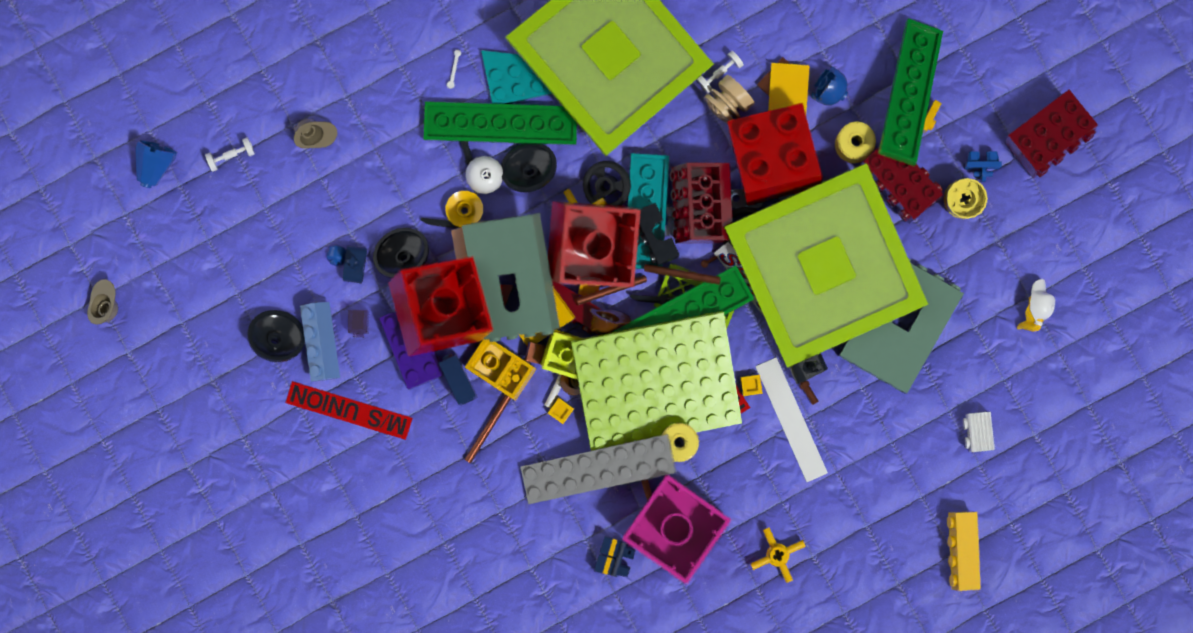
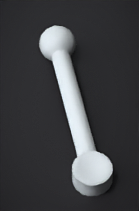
[447,49,461,89]

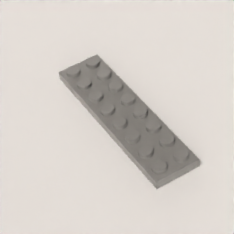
[521,435,677,504]

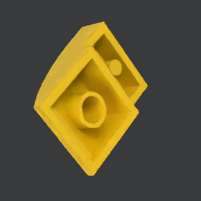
[464,339,537,401]

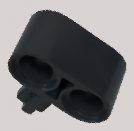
[789,353,828,384]

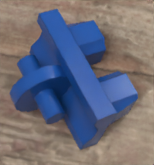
[964,151,1002,182]

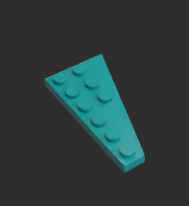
[481,50,552,104]

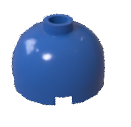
[811,66,848,106]

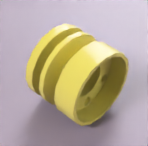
[943,178,988,219]

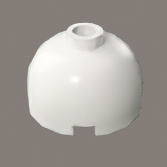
[466,156,503,194]

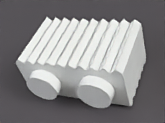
[963,412,995,452]

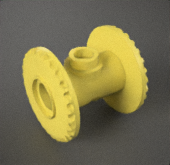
[835,122,876,163]
[662,423,699,462]

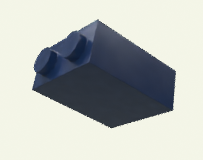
[439,353,478,406]

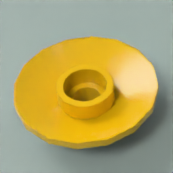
[446,191,483,228]

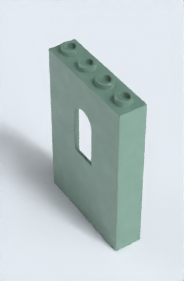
[462,213,560,342]
[839,258,964,394]

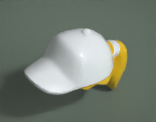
[1017,279,1055,332]

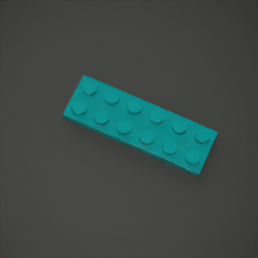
[628,153,669,270]

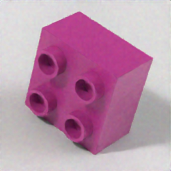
[622,475,731,584]

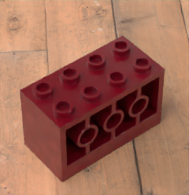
[670,163,732,244]

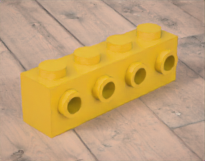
[947,511,981,591]

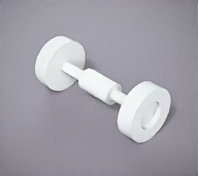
[696,51,744,94]
[205,137,255,172]

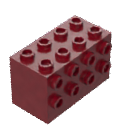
[1005,89,1098,179]
[860,148,943,224]

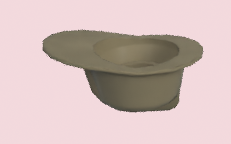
[294,118,337,148]
[87,279,118,325]

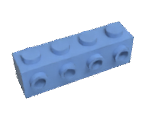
[300,302,340,382]

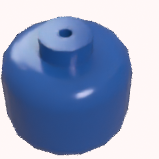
[326,245,346,266]

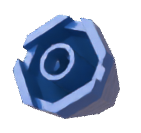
[136,140,177,188]

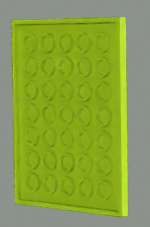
[571,311,742,451]

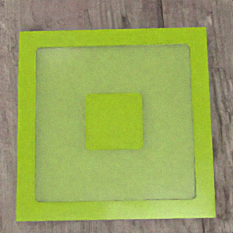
[505,0,714,156]
[725,163,928,368]

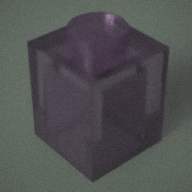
[348,310,369,338]

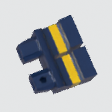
[594,536,636,577]

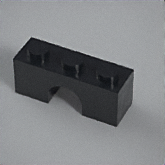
[639,203,680,266]

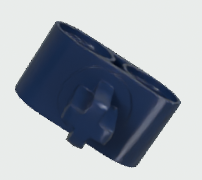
[343,245,367,284]

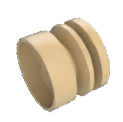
[704,75,755,124]

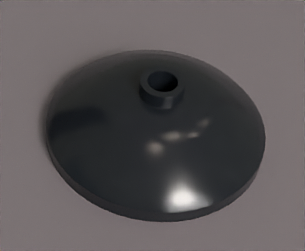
[501,144,557,192]
[373,228,429,279]
[247,310,305,362]

